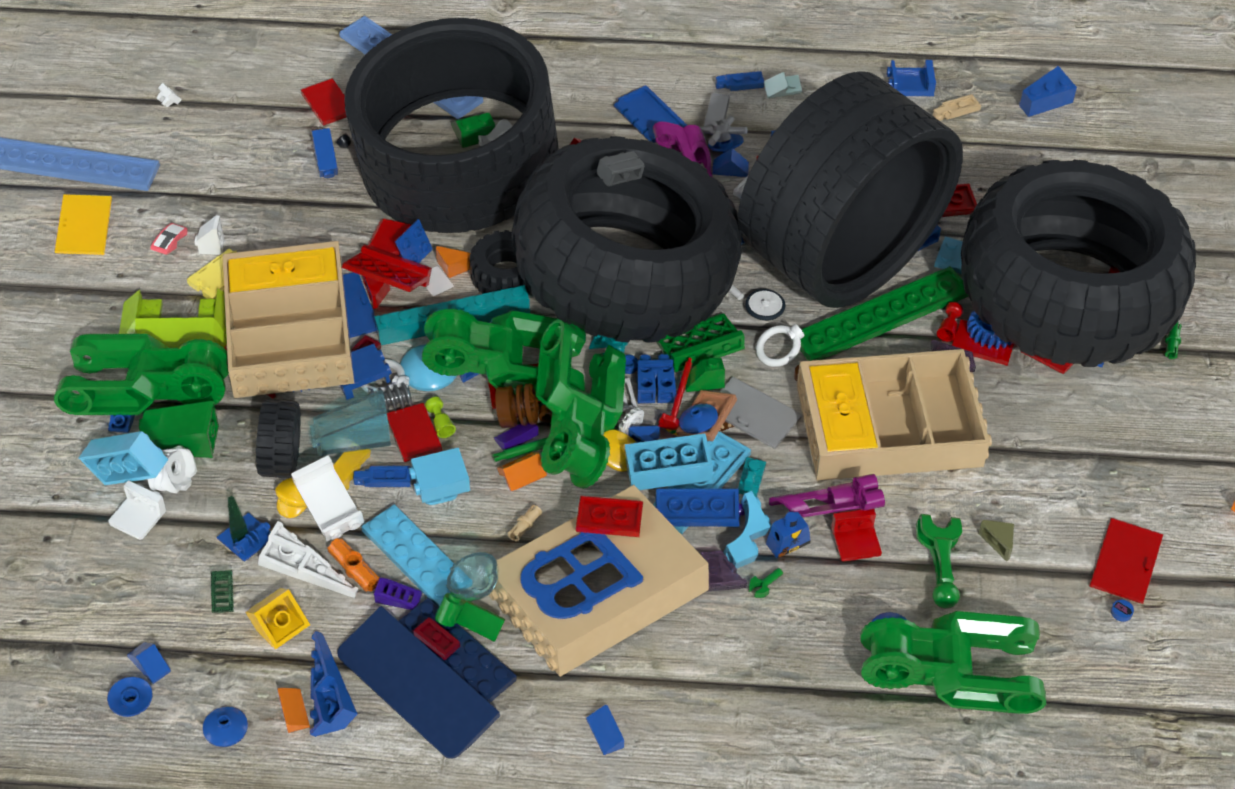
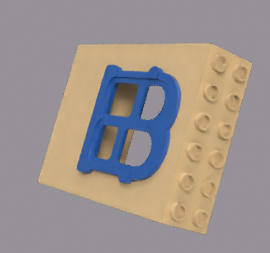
[485,485,709,677]

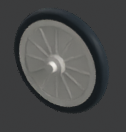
[745,289,786,321]

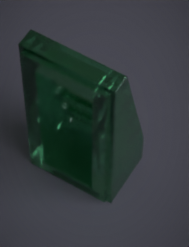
[228,496,248,544]
[211,570,234,613]

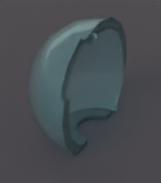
[446,552,499,601]

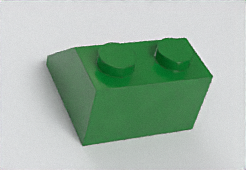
[451,112,495,148]

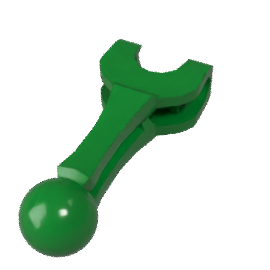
[916,514,962,609]

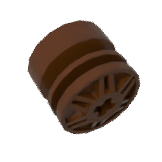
[495,383,539,428]

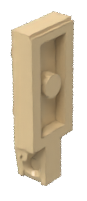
[933,94,981,121]

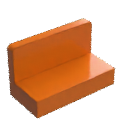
[497,452,547,491]

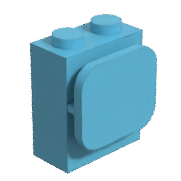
[409,447,470,505]

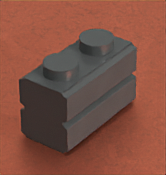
[597,151,645,186]

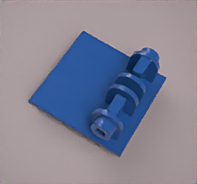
[395,219,433,263]
[217,513,271,562]

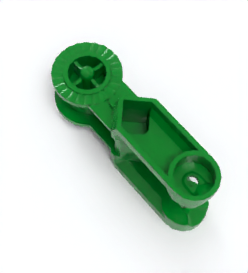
[422,309,586,401]
[536,319,626,489]
[54,334,229,415]
[860,611,1046,714]

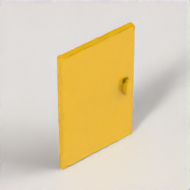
[55,194,112,255]

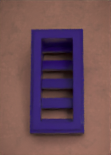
[374,577,422,610]

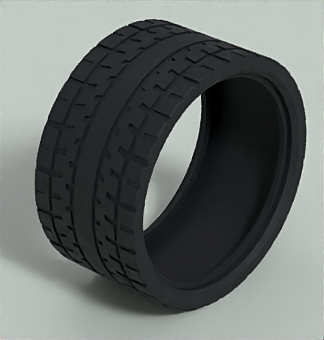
[344,18,559,233]
[738,71,963,308]

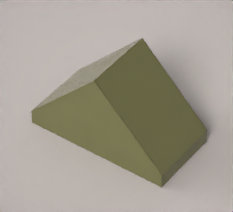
[978,520,1014,562]

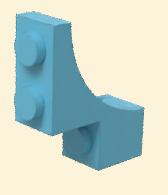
[723,491,771,571]

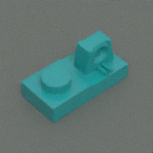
[738,457,766,497]

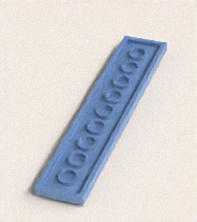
[339,16,483,119]
[0,138,160,191]

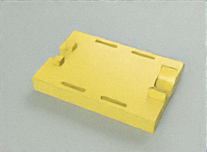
[187,248,237,299]

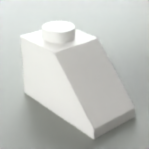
[195,215,225,255]

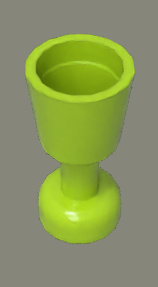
[425,397,456,438]

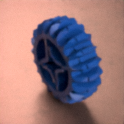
[967,311,1012,349]

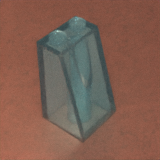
[310,390,391,456]

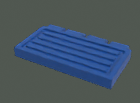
[614,85,687,143]

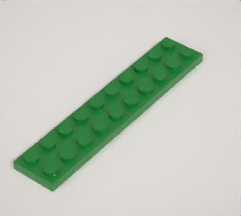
[791,266,969,361]

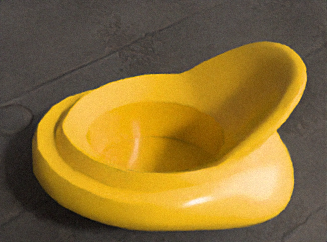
[604,430,637,472]
[275,477,307,518]

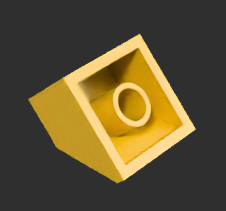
[245,588,310,650]

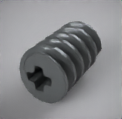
[369,383,413,413]

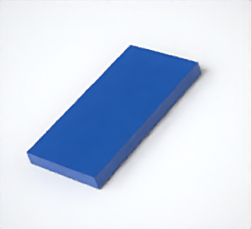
[656,489,739,527]

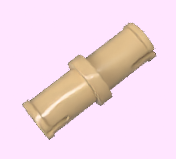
[508,505,542,542]

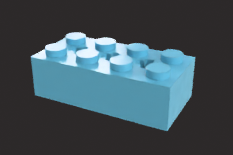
[79,431,168,485]
[625,433,713,490]

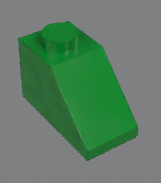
[685,358,725,392]

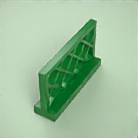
[656,313,745,373]

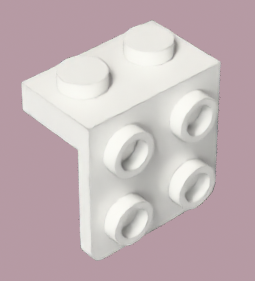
[108,480,166,540]

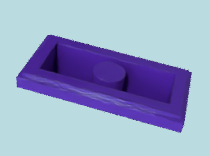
[494,421,539,450]

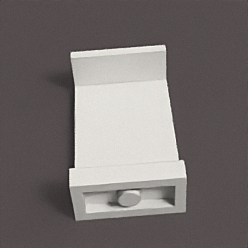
[291,455,364,541]

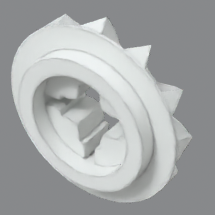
[619,407,644,435]

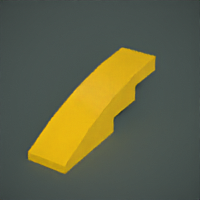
[333,443,371,490]

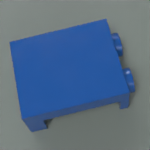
[887,60,936,96]
[340,344,392,400]

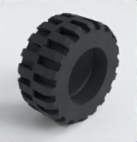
[470,230,531,294]
[256,399,301,478]

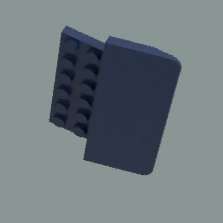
[337,598,517,759]

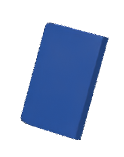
[586,705,624,755]

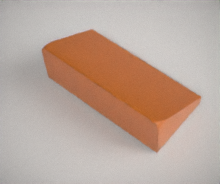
[277,688,310,733]

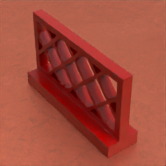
[342,245,432,292]

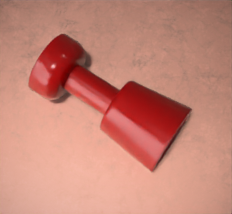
[937,302,963,342]

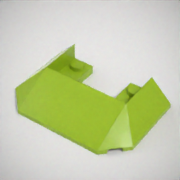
[119,288,227,348]

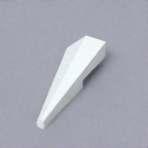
[258,521,358,598]

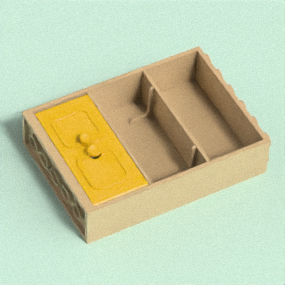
[223,241,354,398]
[797,349,992,481]

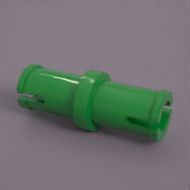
[1165,322,1182,359]

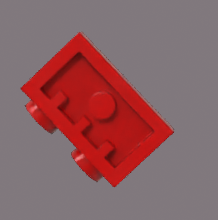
[831,509,882,562]

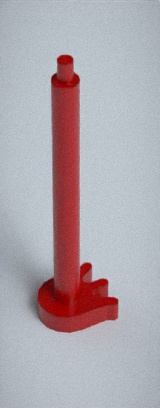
[658,358,692,430]

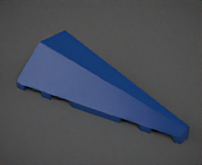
[310,631,357,737]

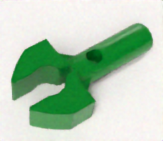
[749,568,783,598]

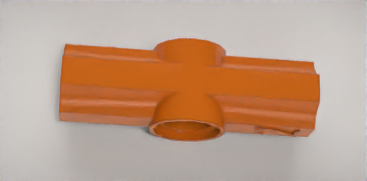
[327,538,380,592]

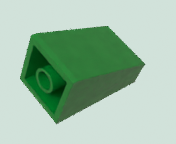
[139,401,219,458]

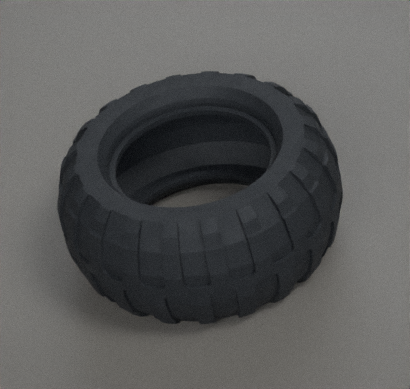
[512,136,742,343]
[961,159,1196,367]

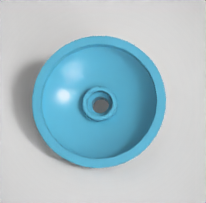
[400,344,457,391]

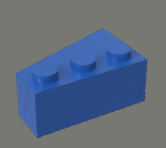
[1019,66,1077,117]

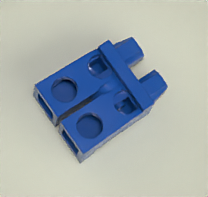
[637,354,676,404]

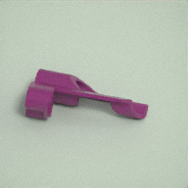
[653,122,713,178]
[769,474,885,517]

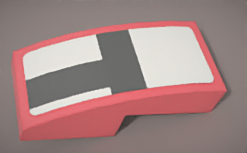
[151,223,187,255]

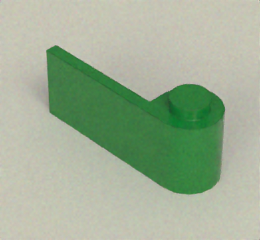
[435,592,505,642]

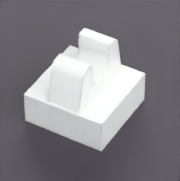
[157,83,182,107]

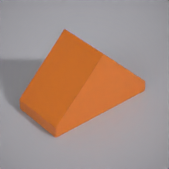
[436,246,471,278]

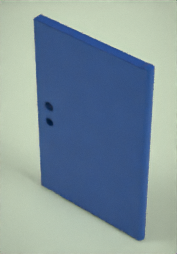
[343,272,376,338]

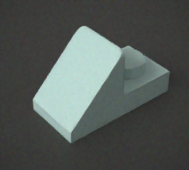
[764,72,802,98]

